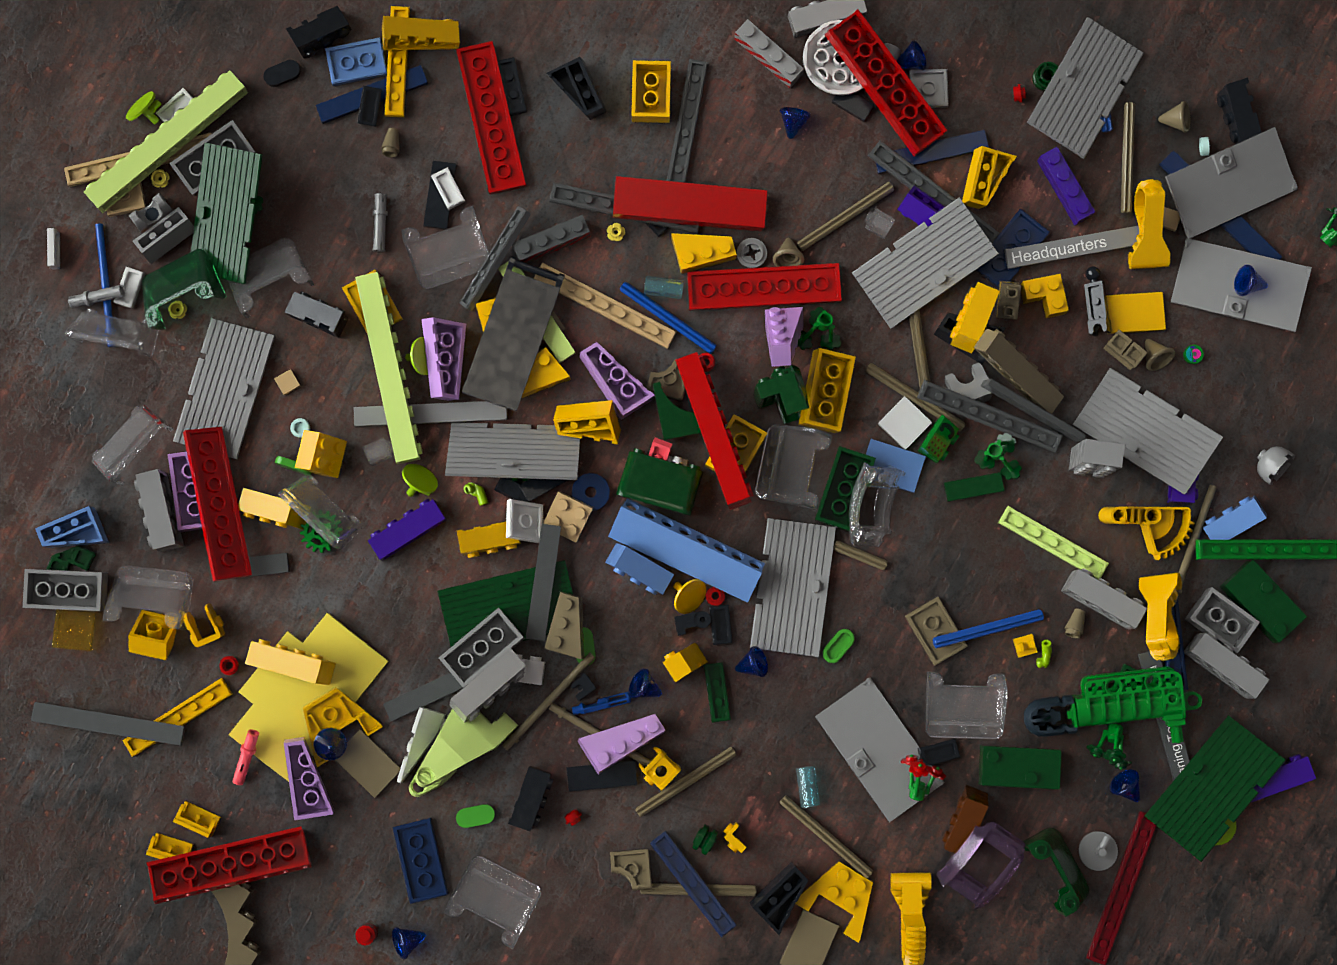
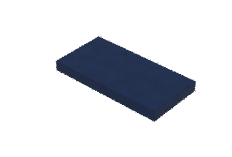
[976,209,1050,289]
[393,818,449,904]

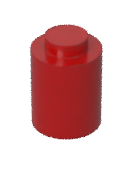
[355,923,378,945]

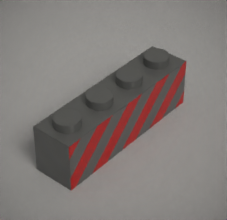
[513,215,591,263]

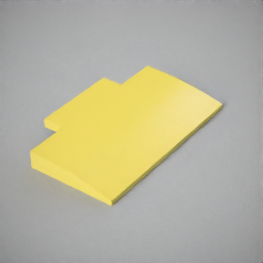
[229,613,389,782]

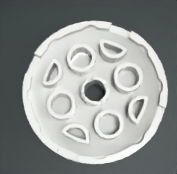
[803,20,863,95]

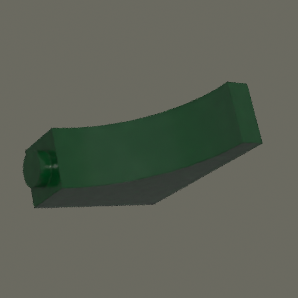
[652,381,701,440]

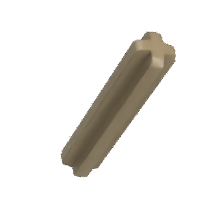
[833,541,888,570]

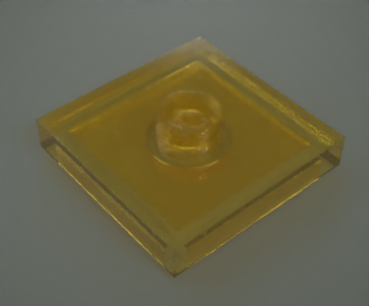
[52,609,96,651]

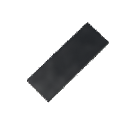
[423,161,457,230]
[566,760,637,792]

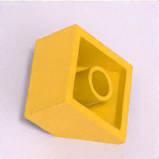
[128,610,179,660]

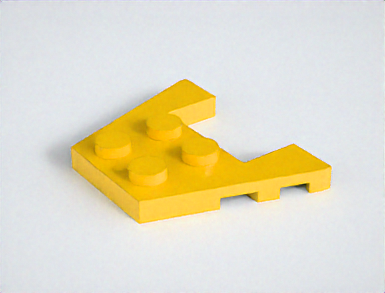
[303,687,383,767]
[795,861,873,943]

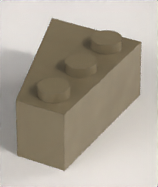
[544,592,585,659]

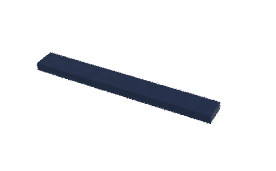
[1159,150,1282,260]

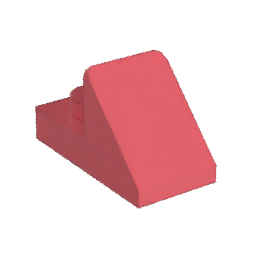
[648,437,673,461]

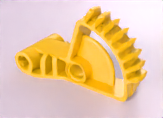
[1128,179,1171,269]
[1098,507,1195,560]
[1139,573,1182,661]
[890,873,931,965]

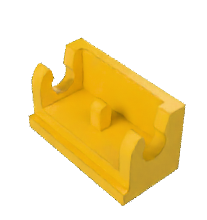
[173,801,221,838]
[146,833,194,859]

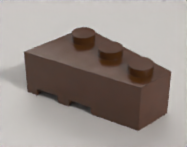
[942,785,989,858]

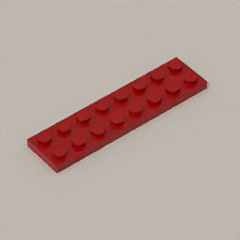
[456,41,526,195]
[687,263,842,311]
[183,427,252,582]

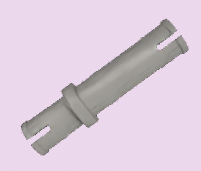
[372,193,388,252]
[68,284,125,308]

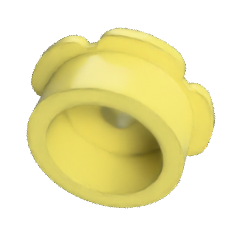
[151,169,170,188]
[607,223,625,241]
[168,301,187,319]

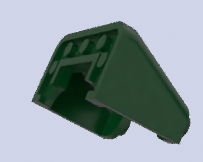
[616,448,703,516]
[1020,828,1090,917]

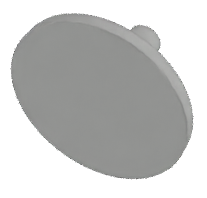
[1078,831,1118,871]

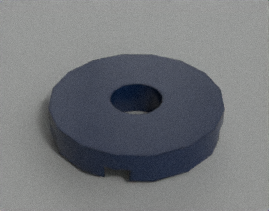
[572,473,610,511]

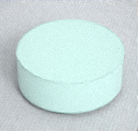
[1199,137,1209,156]
[290,418,311,438]

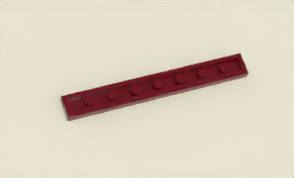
[1086,811,1157,965]

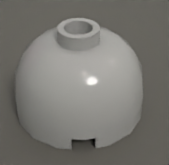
[1257,446,1295,485]

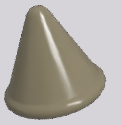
[1158,101,1191,133]
[773,237,805,267]
[1145,339,1175,371]

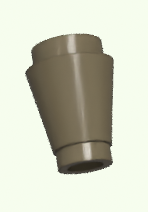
[381,128,400,158]
[1064,609,1086,639]

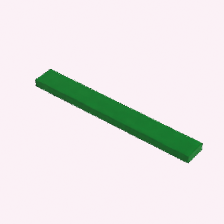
[1196,540,1337,560]

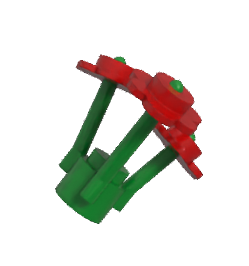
[901,755,946,801]

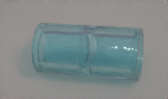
[644,276,684,299]
[796,766,820,808]

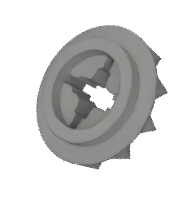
[737,238,767,268]

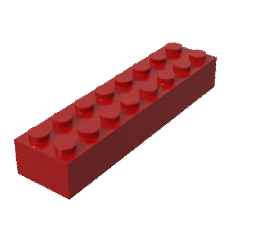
[675,352,754,510]

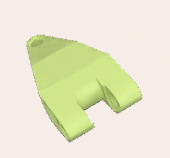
[409,709,518,797]

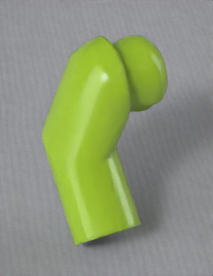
[463,482,488,506]
[1036,640,1052,668]

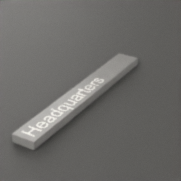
[1004,225,1139,269]

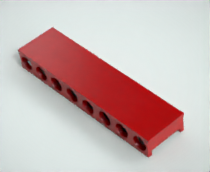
[824,9,947,157]
[613,176,767,232]
[147,826,311,904]

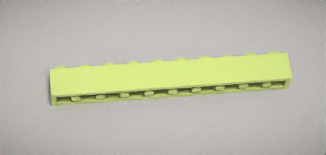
[84,71,248,214]
[355,272,423,464]

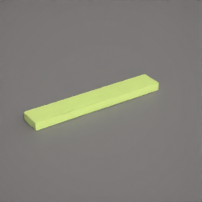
[498,261,576,363]
[998,506,1109,580]

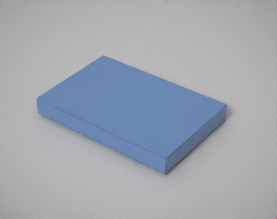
[325,37,387,86]
[866,439,926,493]

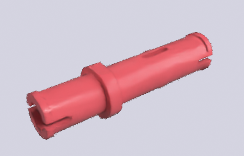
[232,729,259,785]

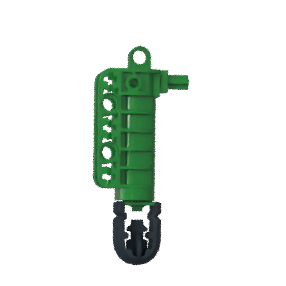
[1024,666,1202,743]

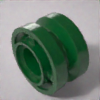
[1032,62,1059,91]
[692,824,719,856]

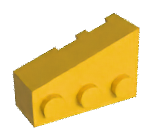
[962,146,1017,209]
[553,400,621,444]

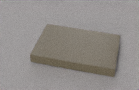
[905,597,968,666]
[333,729,401,798]
[779,909,839,965]

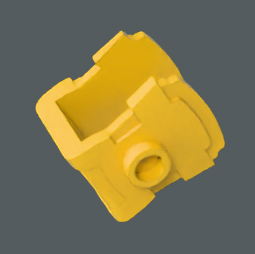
[183,603,225,647]
[638,747,681,790]

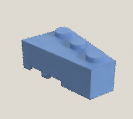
[1203,495,1267,540]
[35,506,109,548]
[605,543,674,595]

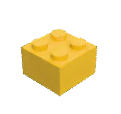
[295,430,347,478]

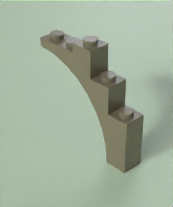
[211,883,262,965]

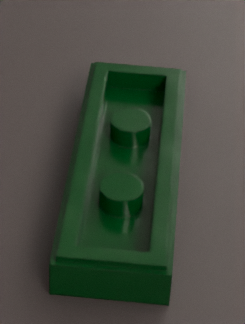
[944,472,1004,502]
[704,662,731,723]

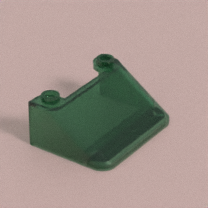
[142,249,226,330]

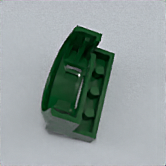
[753,364,810,424]

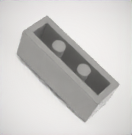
[133,207,194,264]

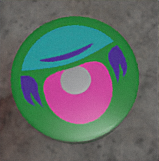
[1183,345,1204,364]

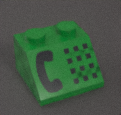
[917,415,959,463]

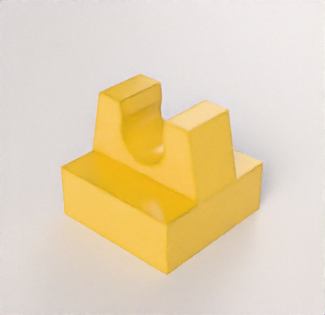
[1013,634,1037,658]

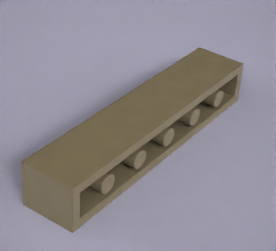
[973,329,1064,414]

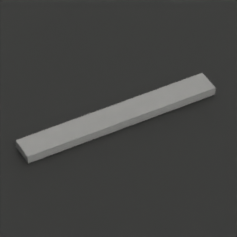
[354,401,507,427]

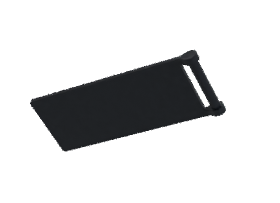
[462,256,565,411]

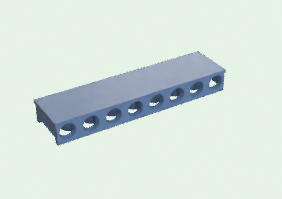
[608,498,765,603]

